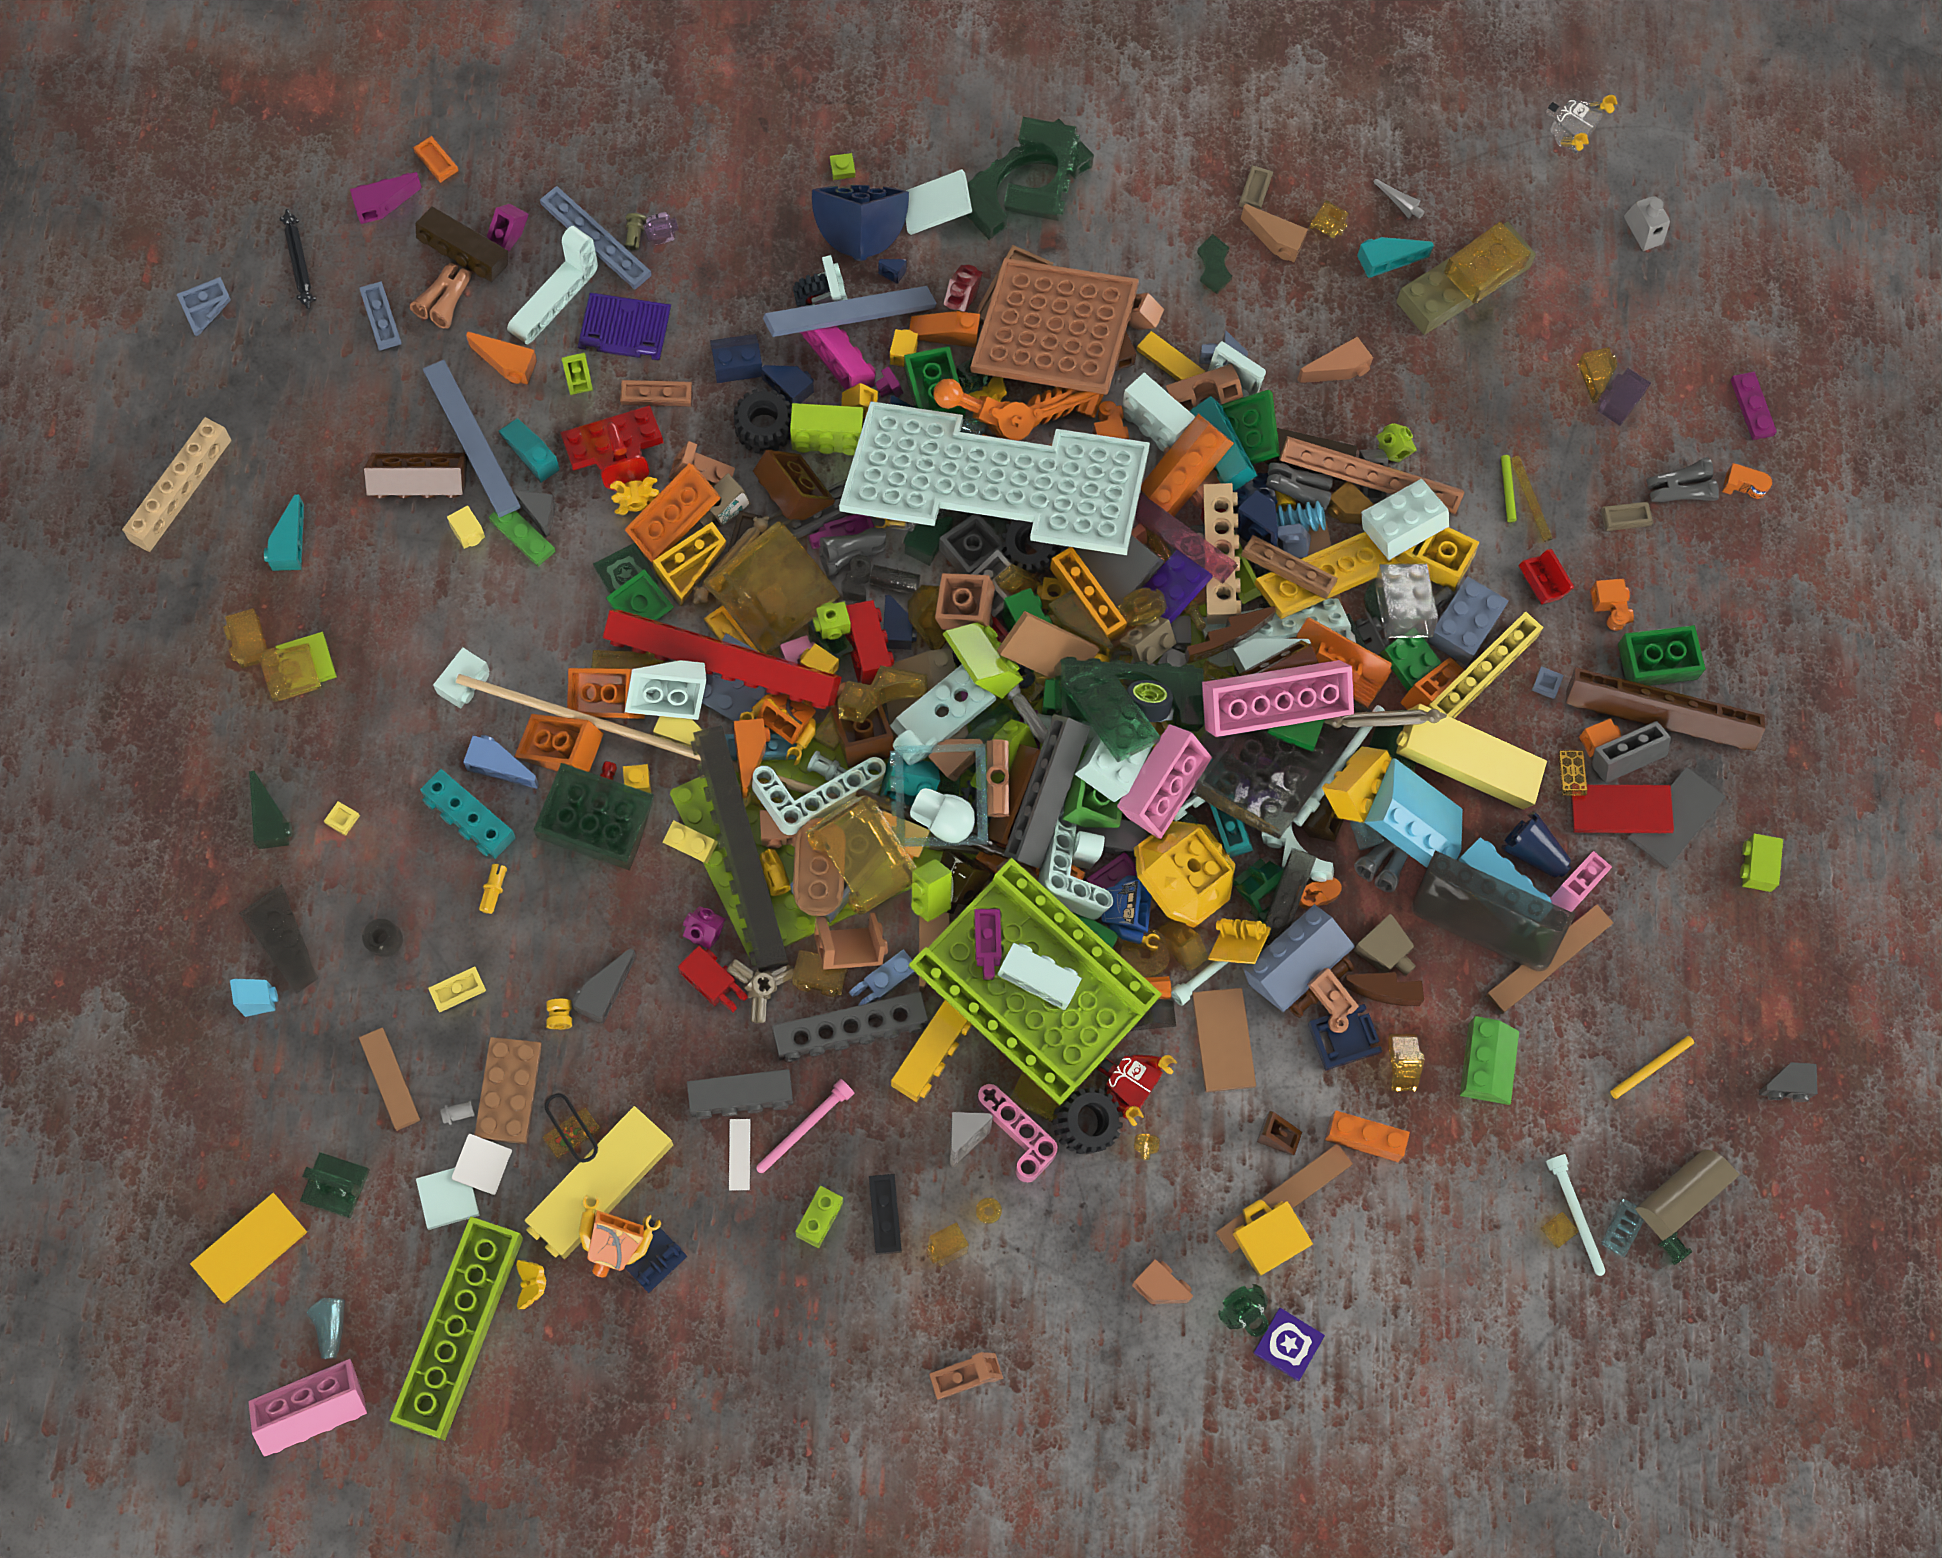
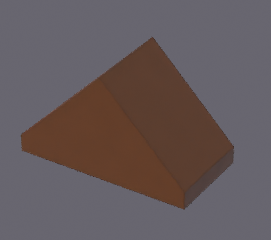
[1257,1111,1302,1155]

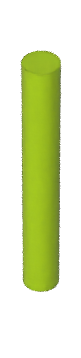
[1501,455,1517,522]

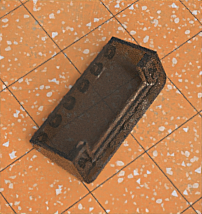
[1412,850,1575,971]

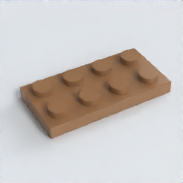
[475,1037,542,1145]

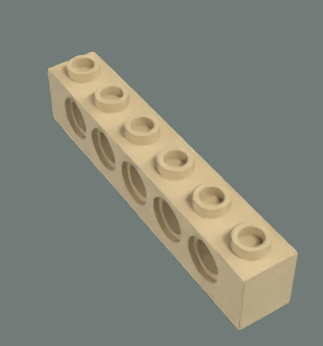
[122,417,232,552]
[1204,483,1241,624]

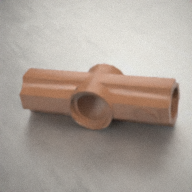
[986,739,1009,817]

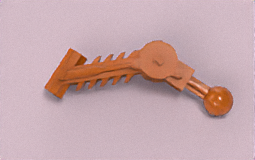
[933,378,1104,441]

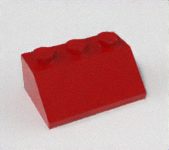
[844,600,894,689]

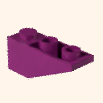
[350,172,422,224]

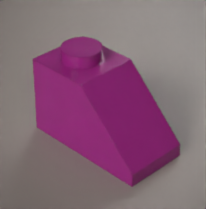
[486,204,529,252]

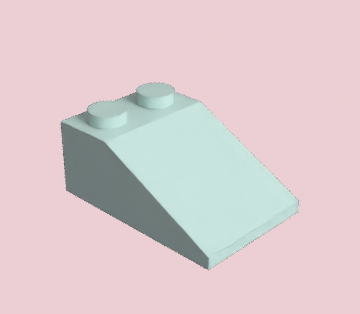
[625,660,706,720]

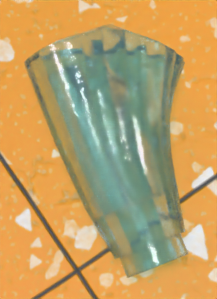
[306,1298,345,1359]

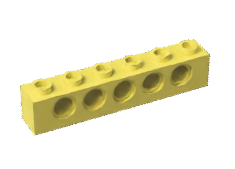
[1428,612,1544,719]

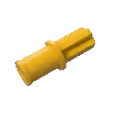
[479,864,507,914]

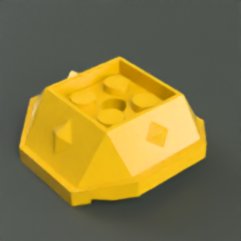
[1134,821,1235,928]

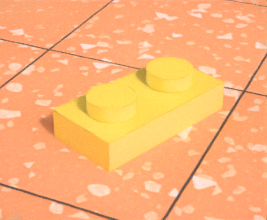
[663,820,718,864]
[428,967,486,1012]

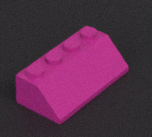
[800,326,876,390]

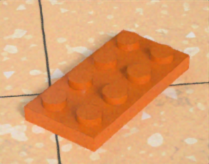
[625,463,721,563]

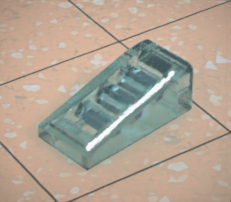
[1601,1198,1644,1258]

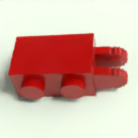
[678,946,748,1012]

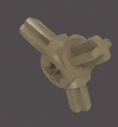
[727,959,795,1023]

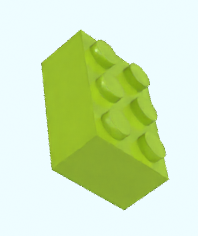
[790,403,863,455]

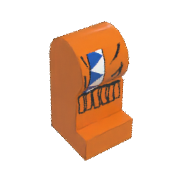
[1722,463,1772,499]

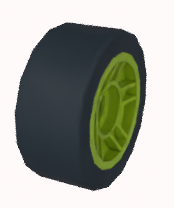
[1124,680,1173,722]

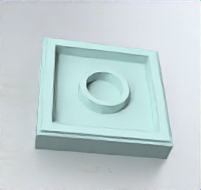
[416,1168,480,1230]

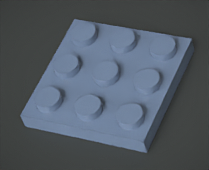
[702,633,770,722]

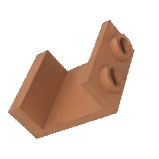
[814,913,888,970]

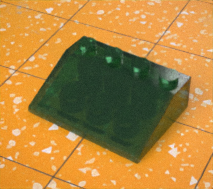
[533,763,654,871]

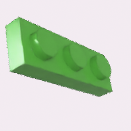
[489,510,556,567]

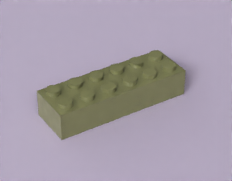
[1396,222,1536,335]

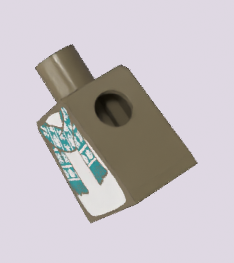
[699,473,751,527]

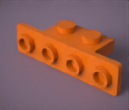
[1296,617,1392,683]

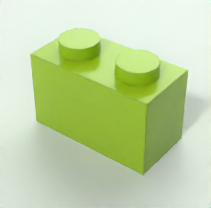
[1740,833,1783,892]
[911,859,952,922]

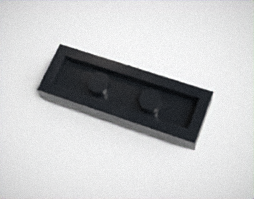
[869,1174,902,1255]

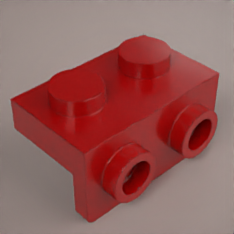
[1518,549,1574,605]

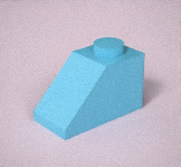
[230,979,278,1017]

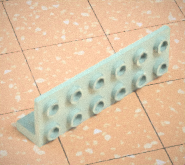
[1199,598,1351,669]

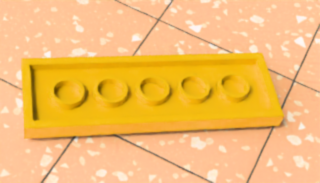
[1254,532,1399,619]

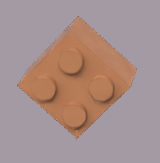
[935,573,995,630]

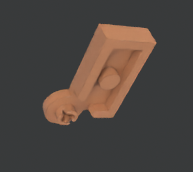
[1307,968,1359,1033]

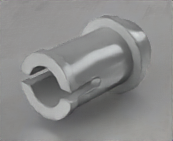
[440,1100,474,1125]

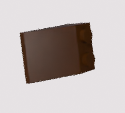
[829,687,895,768]

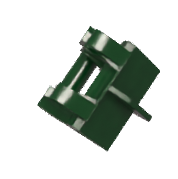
[1232,858,1298,924]

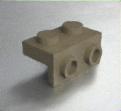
[1120,615,1177,670]

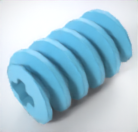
[1276,501,1326,532]

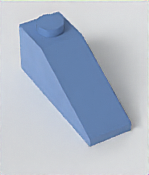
[464,735,539,789]

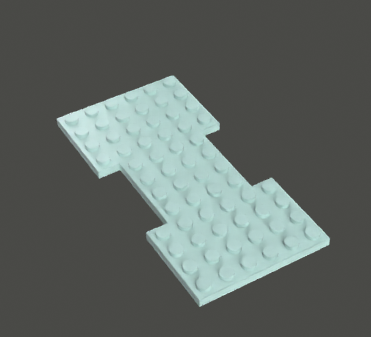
[839,401,1150,555]

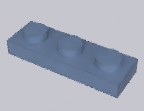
[359,281,402,351]

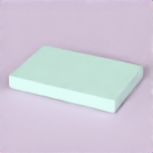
[906,169,972,235]

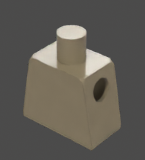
[1353,914,1416,976]

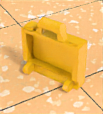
[1233,1199,1313,1277]

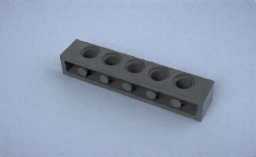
[772,991,928,1062]

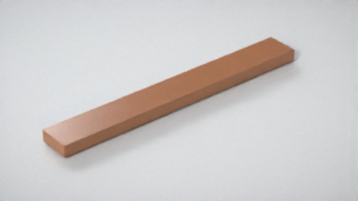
[1279,436,1464,514]

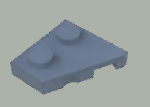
[177,277,231,336]

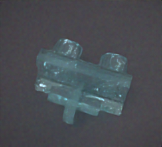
[1350,819,1384,851]

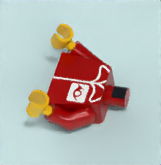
[1098,1055,1177,1126]

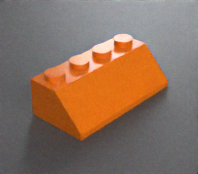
[1141,414,1234,517]

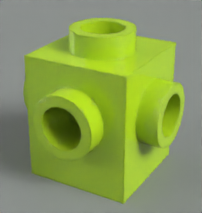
[1376,423,1417,463]
[813,601,851,640]

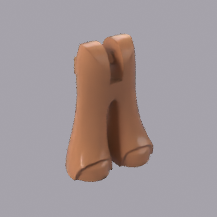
[410,262,472,328]

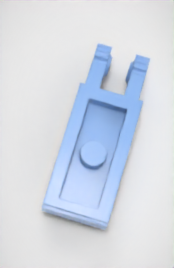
[849,949,916,1006]

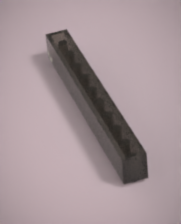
[690,725,788,972]

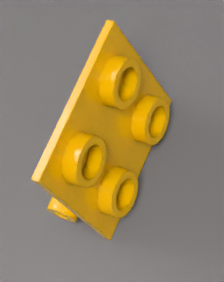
[1208,918,1271,964]

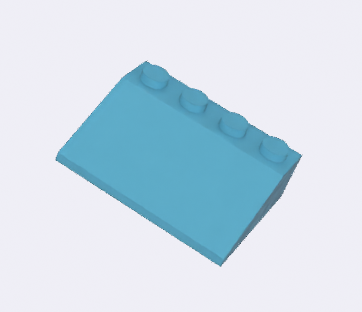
[1365,758,1463,872]

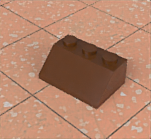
[753,450,835,520]

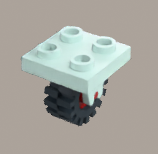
[793,255,847,308]

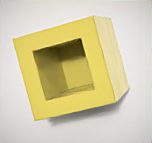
[447,505,485,549]

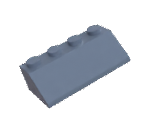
[1243,904,1354,1012]

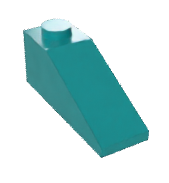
[1357,237,1434,278]
[499,418,560,483]
[264,494,304,571]

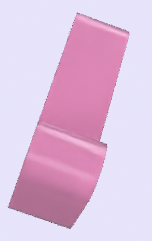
[977,1084,1058,1183]

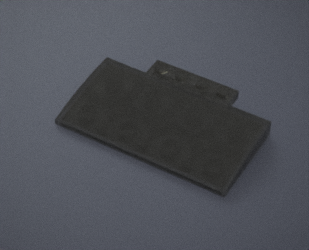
[1192,699,1372,839]

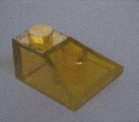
[907,585,947,650]

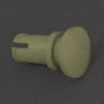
[624,213,648,251]

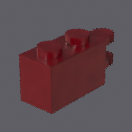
[943,265,983,312]

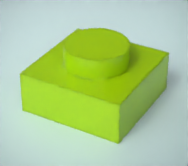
[830,153,855,180]

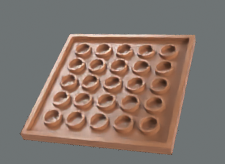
[970,258,1139,395]

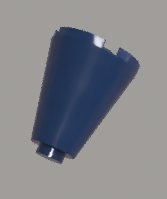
[1501,811,1571,878]

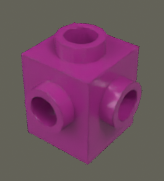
[683,906,726,949]

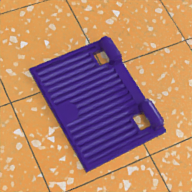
[578,293,671,361]

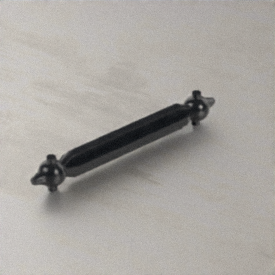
[279,209,316,309]

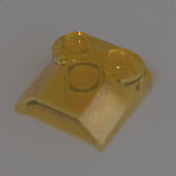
[260,643,322,702]

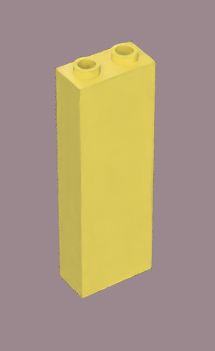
[1396,704,1547,810]
[524,1106,673,1260]

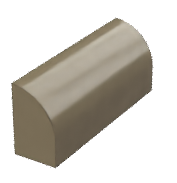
[1635,1150,1740,1241]

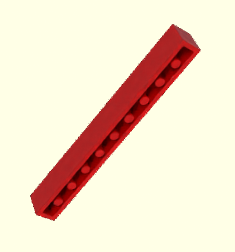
[603,609,842,709]

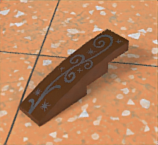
[1184,606,1276,664]

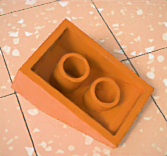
[567,668,645,719]
[514,714,604,777]

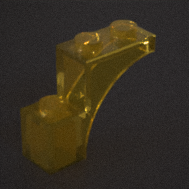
[838,666,928,723]

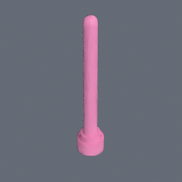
[756,1079,855,1173]

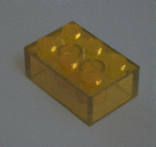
[1444,221,1531,304]

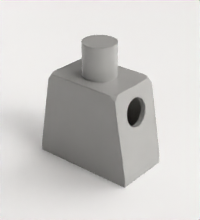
[1624,196,1670,251]

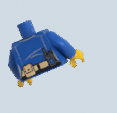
[1100,875,1160,951]

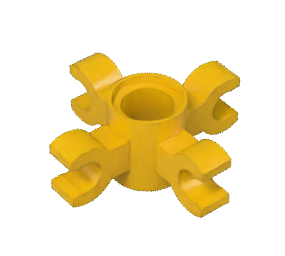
[610,477,660,515]

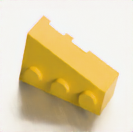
[652,522,726,607]
[1322,746,1392,823]

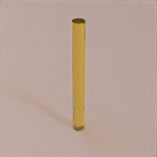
[1511,456,1553,542]

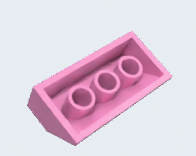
[1117,724,1212,839]
[248,1359,367,1457]

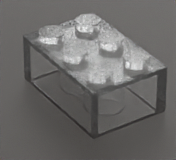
[1375,564,1438,638]

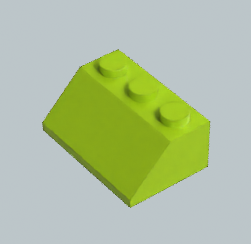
[943,622,1023,699]

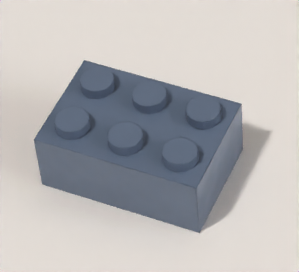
[1427,576,1509,667]

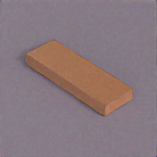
[620,380,692,407]

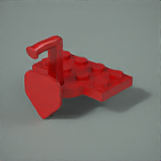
[560,405,664,491]

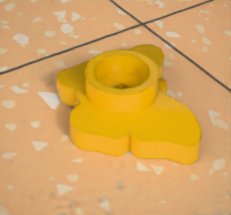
[968,376,1007,402]
[516,1260,546,1309]

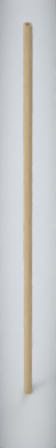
[456,674,884,819]

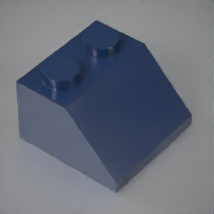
[710,334,762,383]
[1237,490,1278,547]

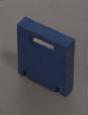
[1308,1004,1383,1071]

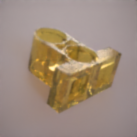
[1388,1034,1425,1091]

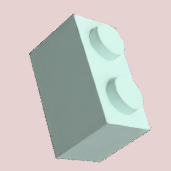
[433,647,490,709]

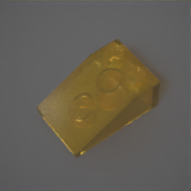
[1047,590,1114,663]

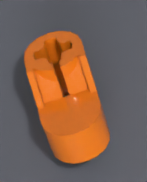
[1298,877,1342,910]

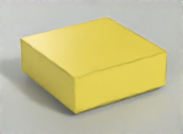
[324,801,360,836]

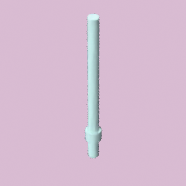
[1293,705,1385,826]

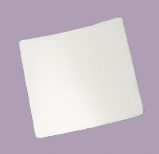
[452,1134,512,1195]

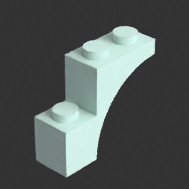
[1262,808,1334,882]

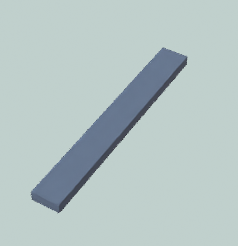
[763,286,937,337]
[423,360,521,518]

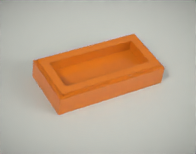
[413,136,459,183]

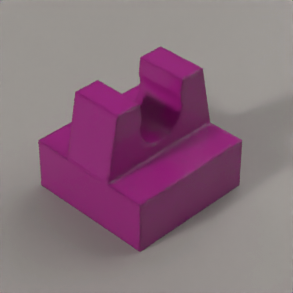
[875,366,904,397]

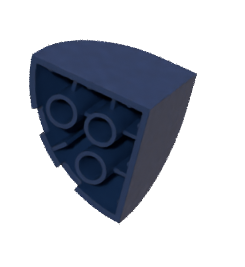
[812,185,909,261]

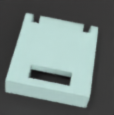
[1208,341,1266,398]

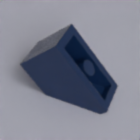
[761,365,814,408]
[883,595,917,650]

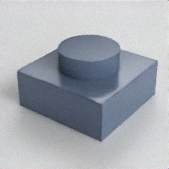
[1532,666,1564,699]

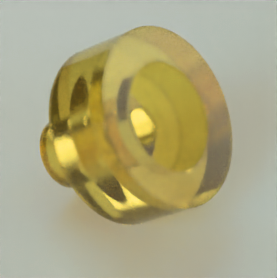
[1134,1134,1160,1160]

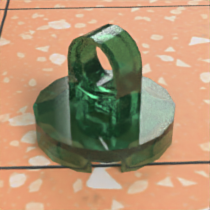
[1218,1284,1269,1337]

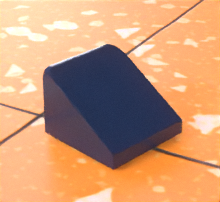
[878,259,907,284]

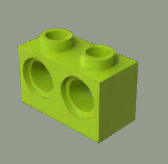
[795,1185,844,1248]

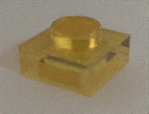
[1541,1212,1579,1249]

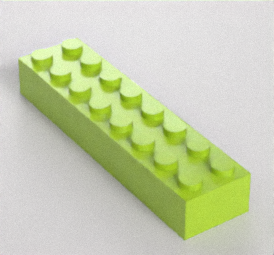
[389,1216,523,1441]

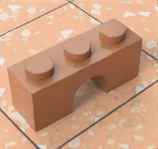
[1166,364,1243,411]

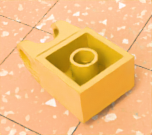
[1395,527,1479,592]

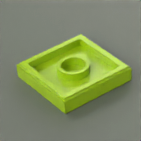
[275,632,337,692]

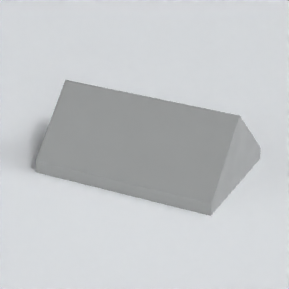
[950,1112,993,1167]

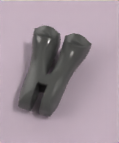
[1646,457,1719,503]
[1266,463,1333,511]
[819,527,886,576]
[1354,837,1409,892]

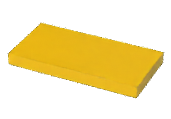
[190,1193,307,1304]

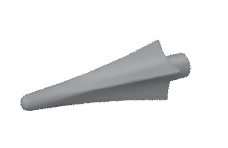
[1373,179,1425,219]

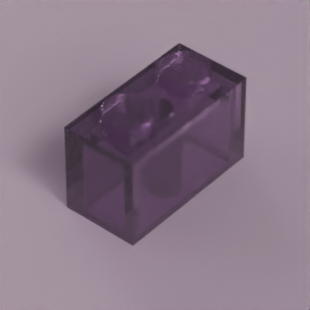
[1598,368,1651,426]

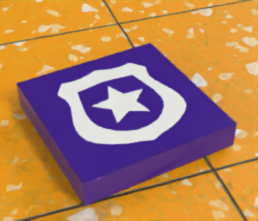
[1253,1308,1325,1381]

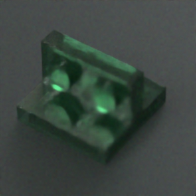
[300,1152,370,1219]

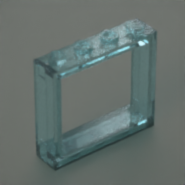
[890,743,988,847]

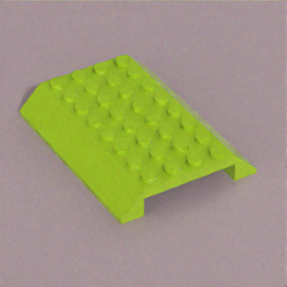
[908,857,1162,1105]

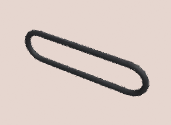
[544,1093,598,1163]

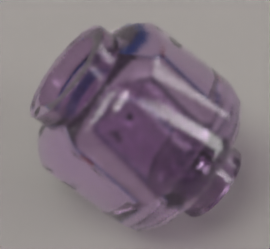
[643,212,679,245]

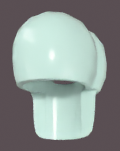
[910,788,975,843]

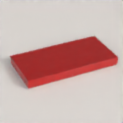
[1571,785,1674,833]

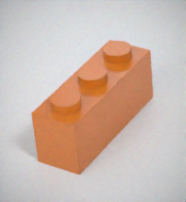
[1324,1110,1410,1162]

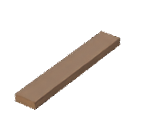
[1486,905,1613,1014]
[1215,1143,1353,1254]

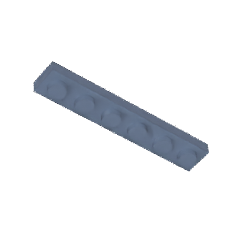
[540,186,652,290]

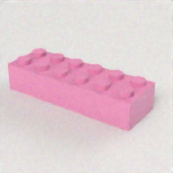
[1202,660,1354,737]

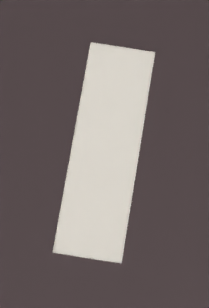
[729,1119,750,1190]

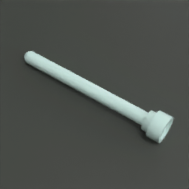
[1171,961,1228,1006]
[1546,1154,1605,1276]

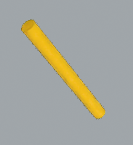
[1610,1036,1694,1099]

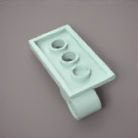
[889,665,996,765]

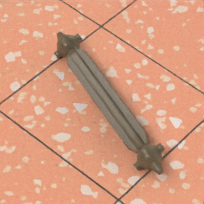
[692,515,769,605]
[1324,709,1447,728]

